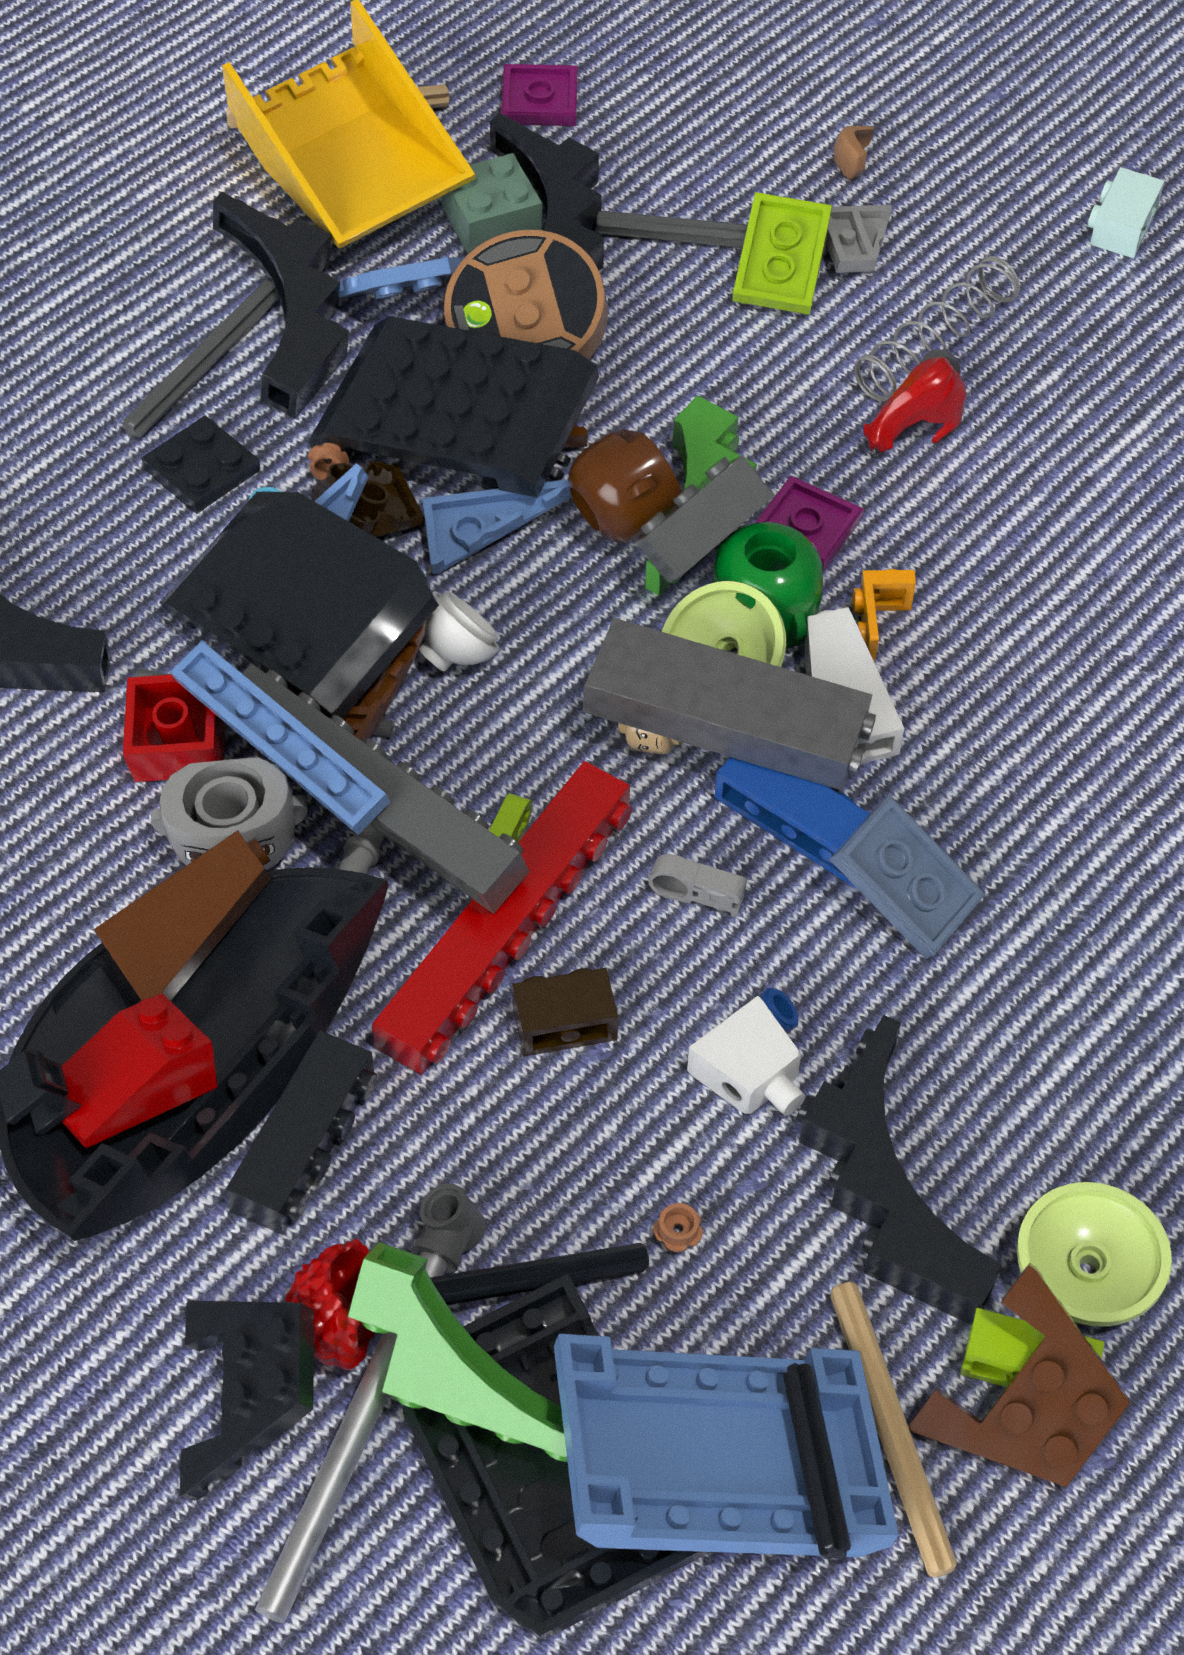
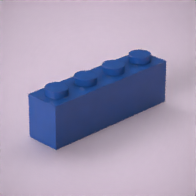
[714,757,870,890]

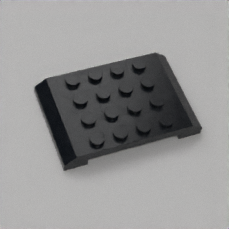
[308,316,599,498]

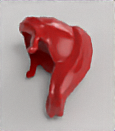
[863,357,967,453]

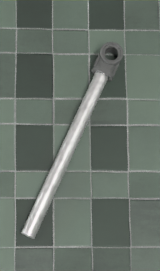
[255,1183,486,1623]

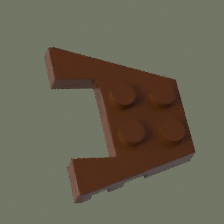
[908,1262,1130,1487]

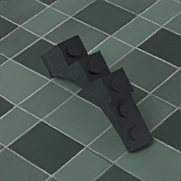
[490,113,604,271]
[213,192,349,419]
[0,594,111,693]
[796,1015,1002,1325]

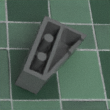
[635,455,775,582]

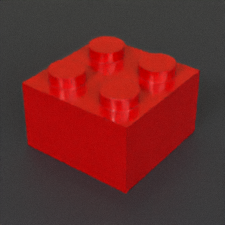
[123,674,226,782]

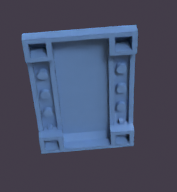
[554,1334,899,1557]

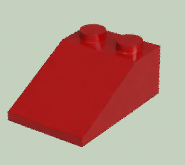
[61,993,217,1148]

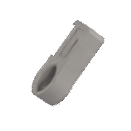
[648,854,747,917]

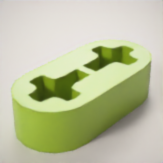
[489,793,533,843]

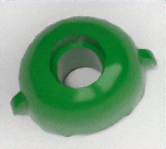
[713,522,823,648]

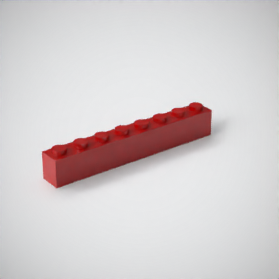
[372,761,632,1076]

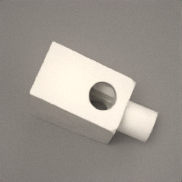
[687,996,805,1116]

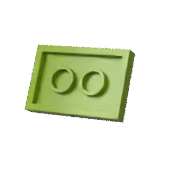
[732,192,832,315]

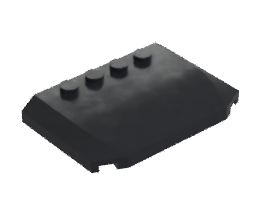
[159,492,439,719]
[403,1273,710,1641]

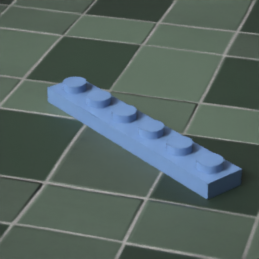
[170,641,391,835]

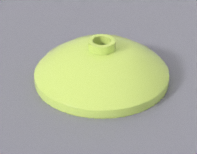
[662,581,786,667]
[1017,1182,1172,1326]

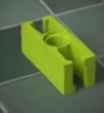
[960,1308,1105,1387]

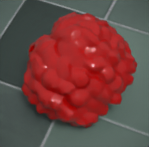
[284,1238,375,1370]

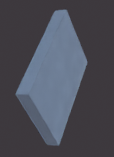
[829,795,986,959]

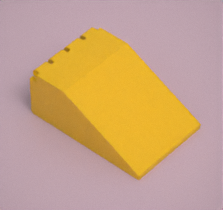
[222,0,475,249]

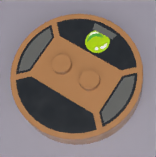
[444,230,608,360]

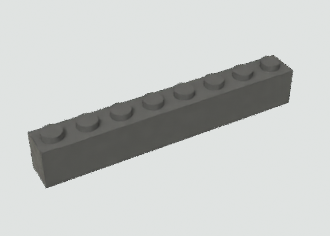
[242,664,530,914]

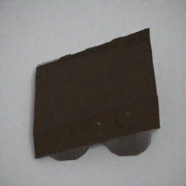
[312,462,425,537]

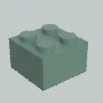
[442,153,542,254]

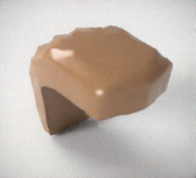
[833,126,875,180]

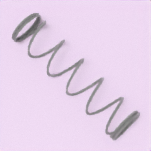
[854,256,1020,402]

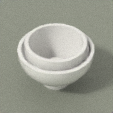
[419,591,500,672]

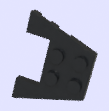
[180,1300,314,1501]

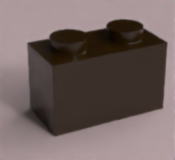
[512,968,618,1057]

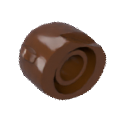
[568,429,682,542]

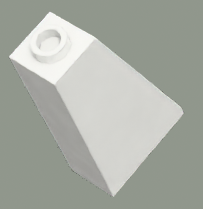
[804,607,904,764]

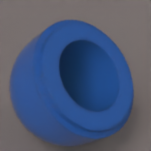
[758,988,799,1034]

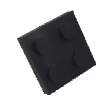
[141,415,260,514]

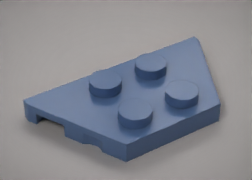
[339,257,464,300]

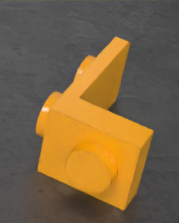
[852,569,916,663]

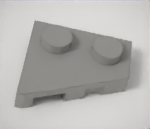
[826,205,892,273]

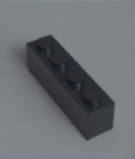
[225,1030,378,1235]

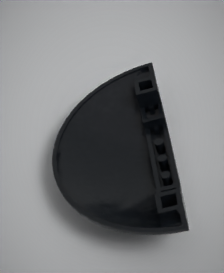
[0,867,389,1241]

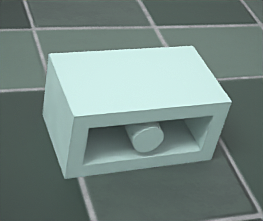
[1088,167,1164,258]

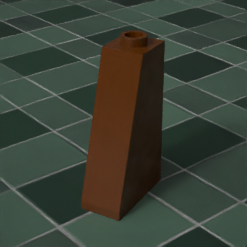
[93,830,272,1001]

